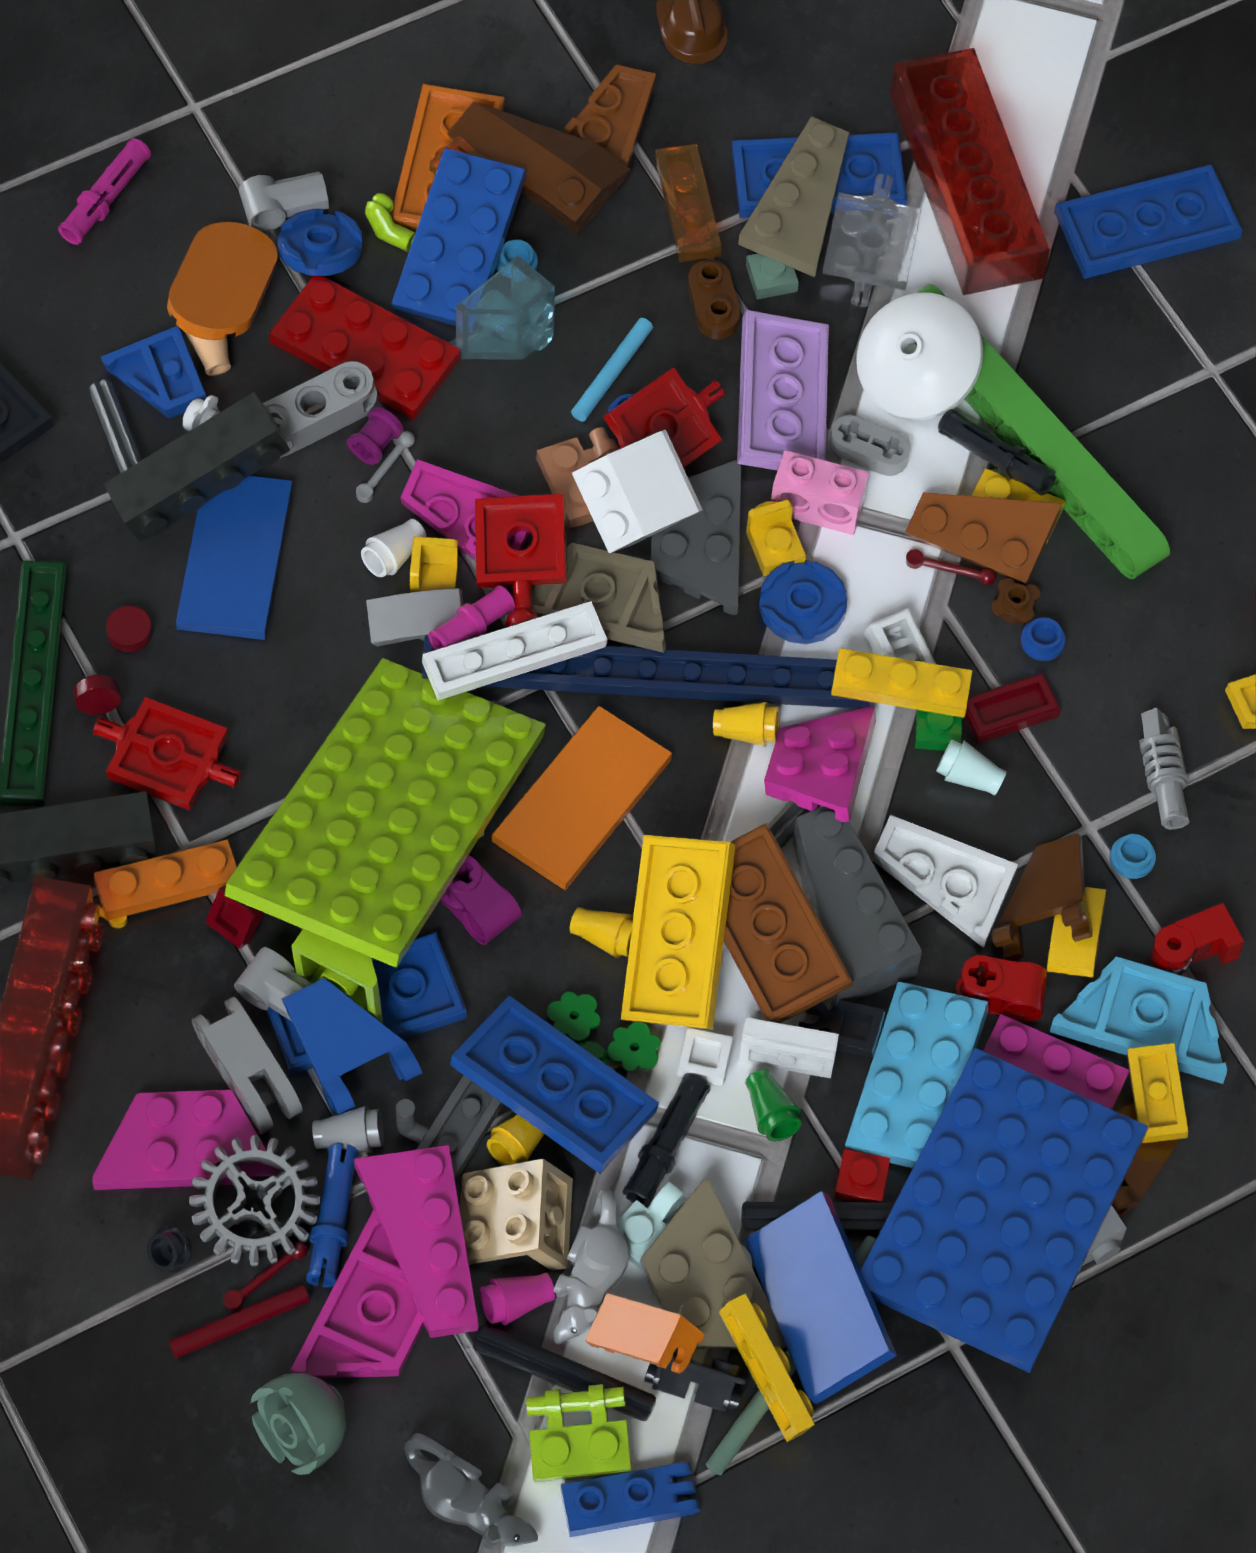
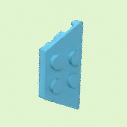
[1049,957,1227,1084]

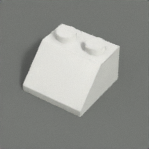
[572,430,703,553]

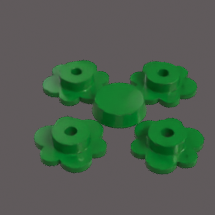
[547,992,661,1073]

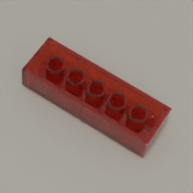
[890,48,1050,295]
[0,876,103,1180]

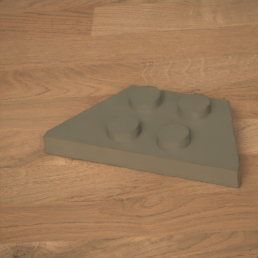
[506,543,666,653]
[640,1179,787,1350]

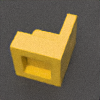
[410,536,458,593]

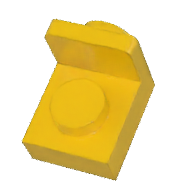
[746,500,806,576]

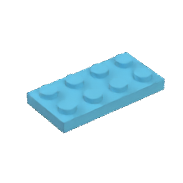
[845,981,989,1168]

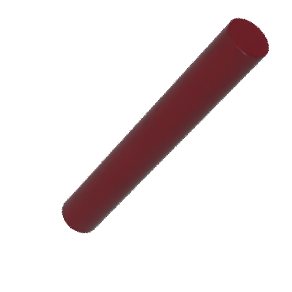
[168,1284,310,1359]

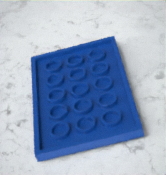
[861,1048,1148,1373]

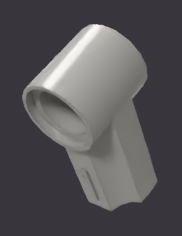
[239,172,329,232]
[234,947,312,1021]

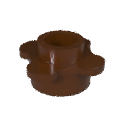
[991,578,1041,624]

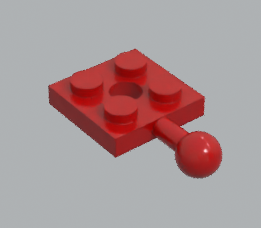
[475,493,567,628]

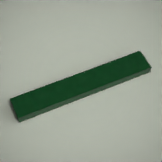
[0,560,68,806]

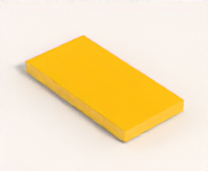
[621,835,736,1030]

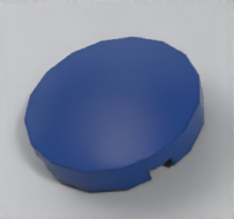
[278,209,362,276]
[759,561,847,644]

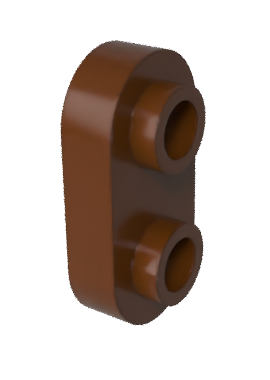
[688,260,740,340]

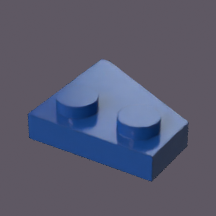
[101,326,207,419]

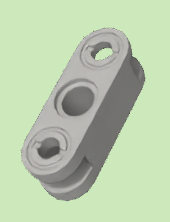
[263,361,378,458]
[192,997,302,1135]

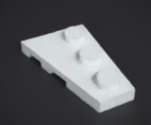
[872,815,1018,948]

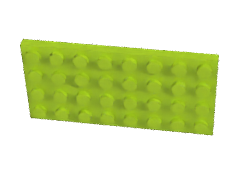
[225,658,546,968]

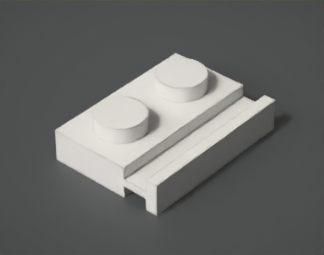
[739,1017,839,1078]

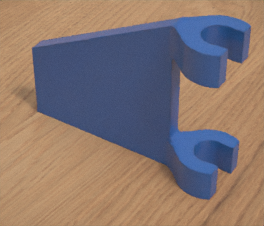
[281,978,422,1115]

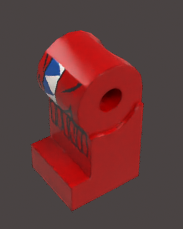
[1150,903,1244,975]

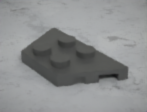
[650,460,741,615]

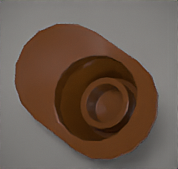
[656,0,727,65]

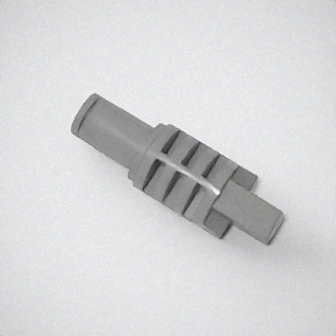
[1139,708,1189,830]

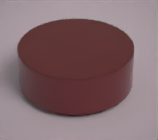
[106,606,152,652]
[74,675,121,715]

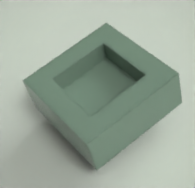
[746,253,799,300]

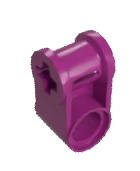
[440,855,522,945]

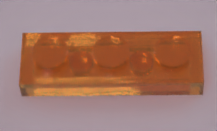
[655,144,722,262]

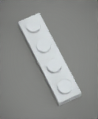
[422,601,607,700]

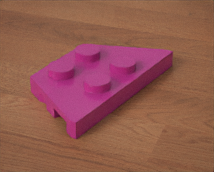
[764,707,876,822]
[93,1089,278,1190]
[291,1210,425,1378]

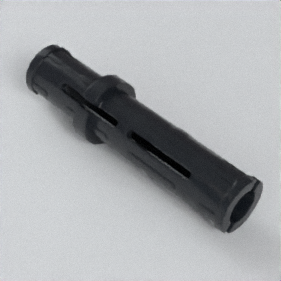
[938,409,1056,496]
[622,1073,711,1207]

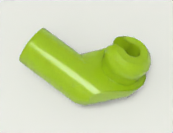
[365,193,416,252]

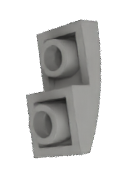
[366,588,463,647]

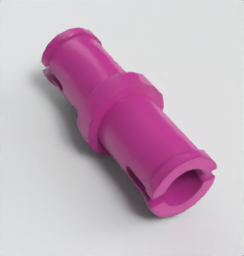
[428,586,515,650]

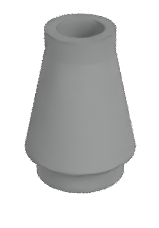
[312,1105,384,1153]

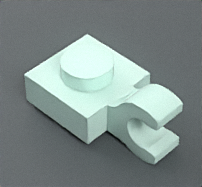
[616,1182,684,1270]

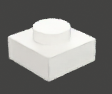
[677,1027,733,1086]

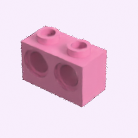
[771,450,869,535]

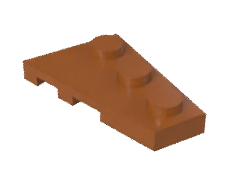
[564,65,656,182]
[905,492,1062,586]

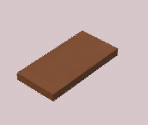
[724,823,853,1023]

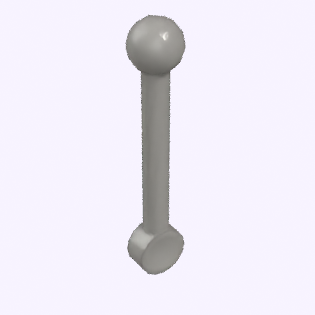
[356,431,415,503]

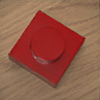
[834,1149,891,1203]

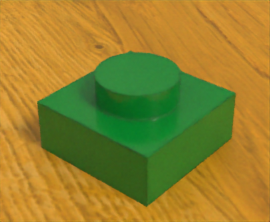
[915,710,962,751]

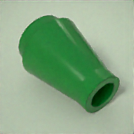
[745,1069,801,1142]

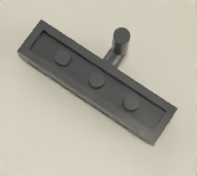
[396,1075,504,1182]

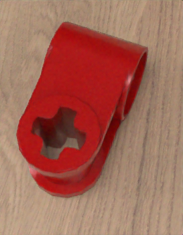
[954,955,1047,1022]

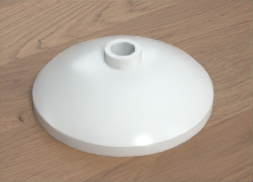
[856,292,983,420]

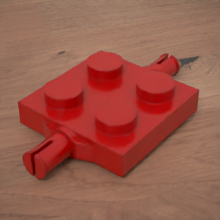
[603,368,725,468]
[93,697,242,811]

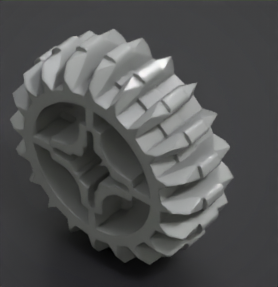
[189,1135,320,1267]

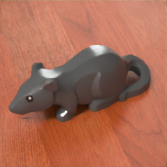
[404,1433,538,1549]

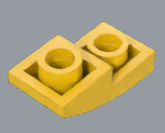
[1047,887,1106,977]

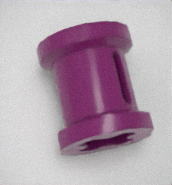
[347,407,403,465]

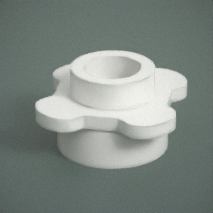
[183,395,221,431]

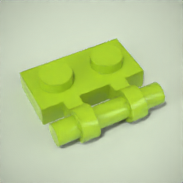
[526,1384,633,1483]

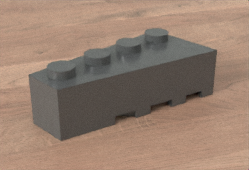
[793,806,922,1010]

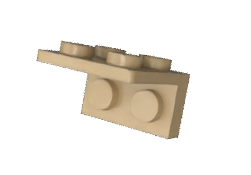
[460,1159,573,1271]

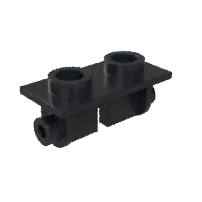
[644,1348,748,1413]

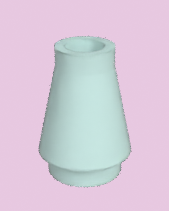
[936,739,1007,796]

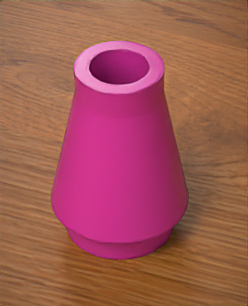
[480,1273,555,1325]

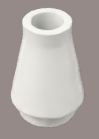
[361,519,426,577]

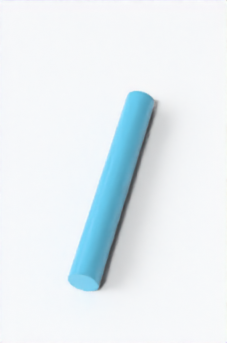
[571,318,653,422]

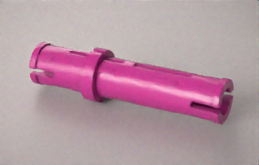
[58,138,151,245]

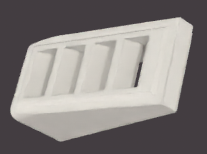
[863,608,936,664]

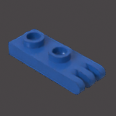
[560,1462,700,1537]

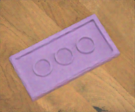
[737,310,829,471]

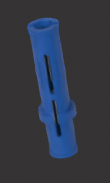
[306,1143,359,1288]

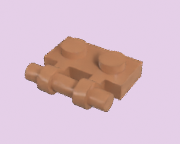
[536,427,619,529]

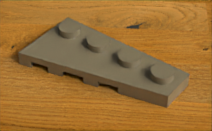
[738,116,849,277]

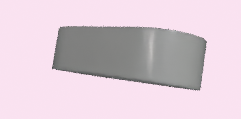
[830,415,910,476]

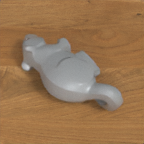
[553,1189,629,1344]

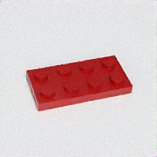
[269,276,461,421]

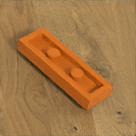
[94,839,237,921]

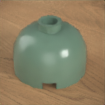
[251,1373,347,1475]

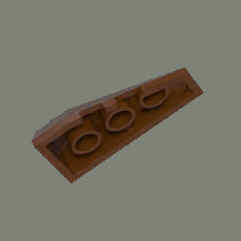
[447,101,631,236]

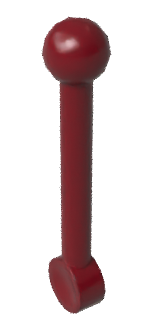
[906,549,996,585]
[224,1241,308,1311]

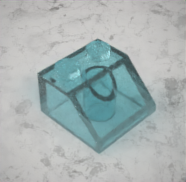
[456,256,555,360]

